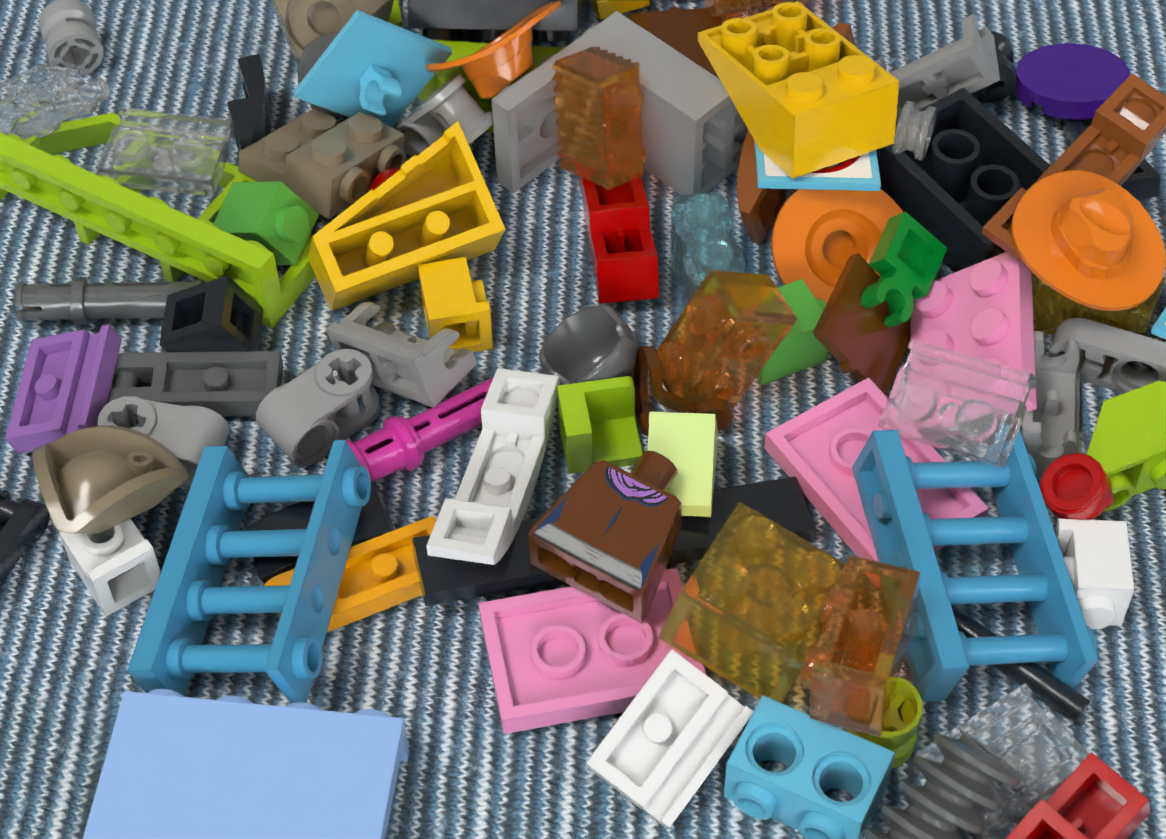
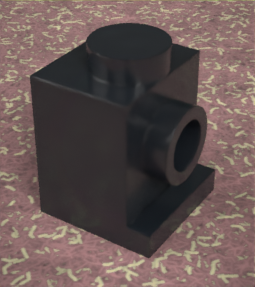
[159,275,263,352]

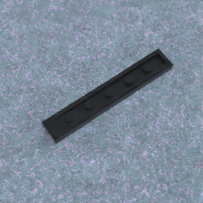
[413,476,815,606]

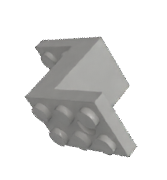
[492,11,748,203]

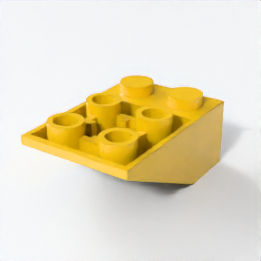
[698,1,899,179]

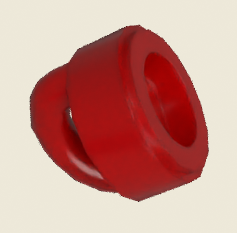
[1040,453,1114,520]

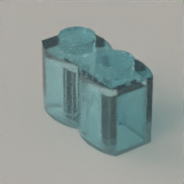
[670,191,746,334]

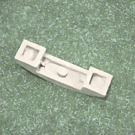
[427,368,559,565]

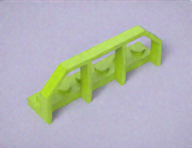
[0,113,316,329]

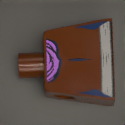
[528,451,682,623]

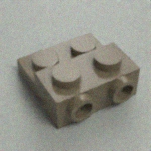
[238,109,406,219]

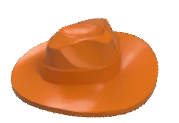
[425,1,562,99]
[1011,170,1166,311]
[771,189,903,303]

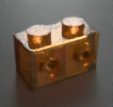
[657,270,797,408]
[800,555,920,737]

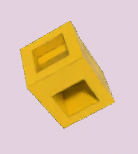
[418,257,493,352]

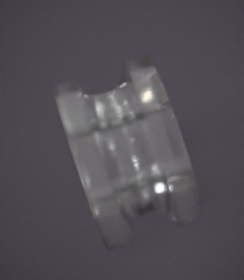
[893,101,937,160]

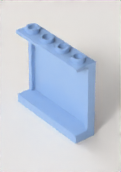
[83,689,409,839]

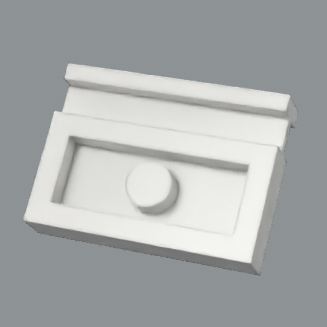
[584,649,754,829]

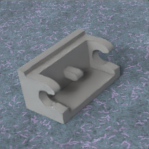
[875,14,1000,122]
[326,302,478,408]
[1013,331,1080,476]

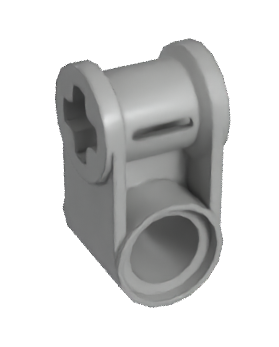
[396,73,493,158]
[256,349,380,467]
[97,396,230,490]

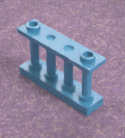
[852,428,1098,702]
[127,440,371,703]

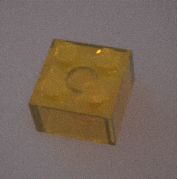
[658,502,859,703]

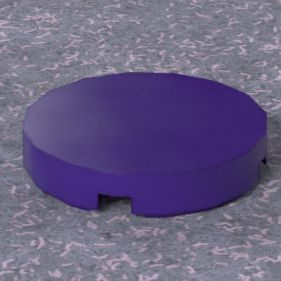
[1015,43,1130,120]

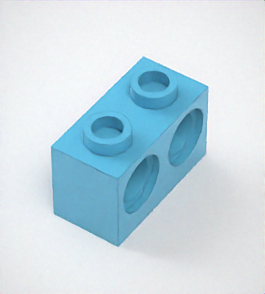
[724,695,895,839]

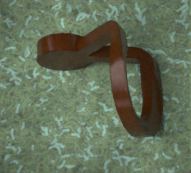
[633,346,733,436]

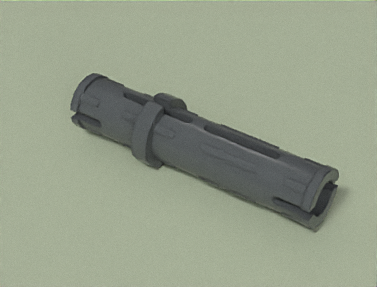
[15,277,203,326]

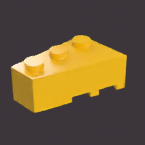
[308,121,506,311]

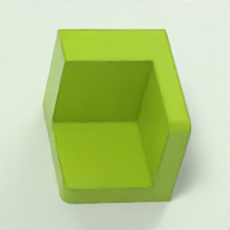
[557,376,642,474]

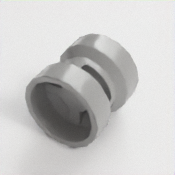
[39,0,104,77]

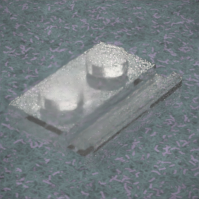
[97,108,235,197]
[878,339,1038,469]
[912,684,1089,839]

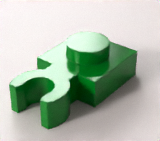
[861,211,948,328]

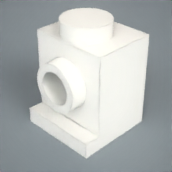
[59,519,161,617]
[1055,519,1134,629]

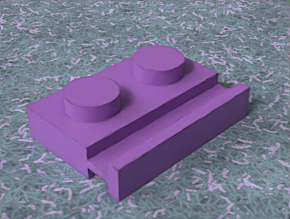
[5,324,122,454]

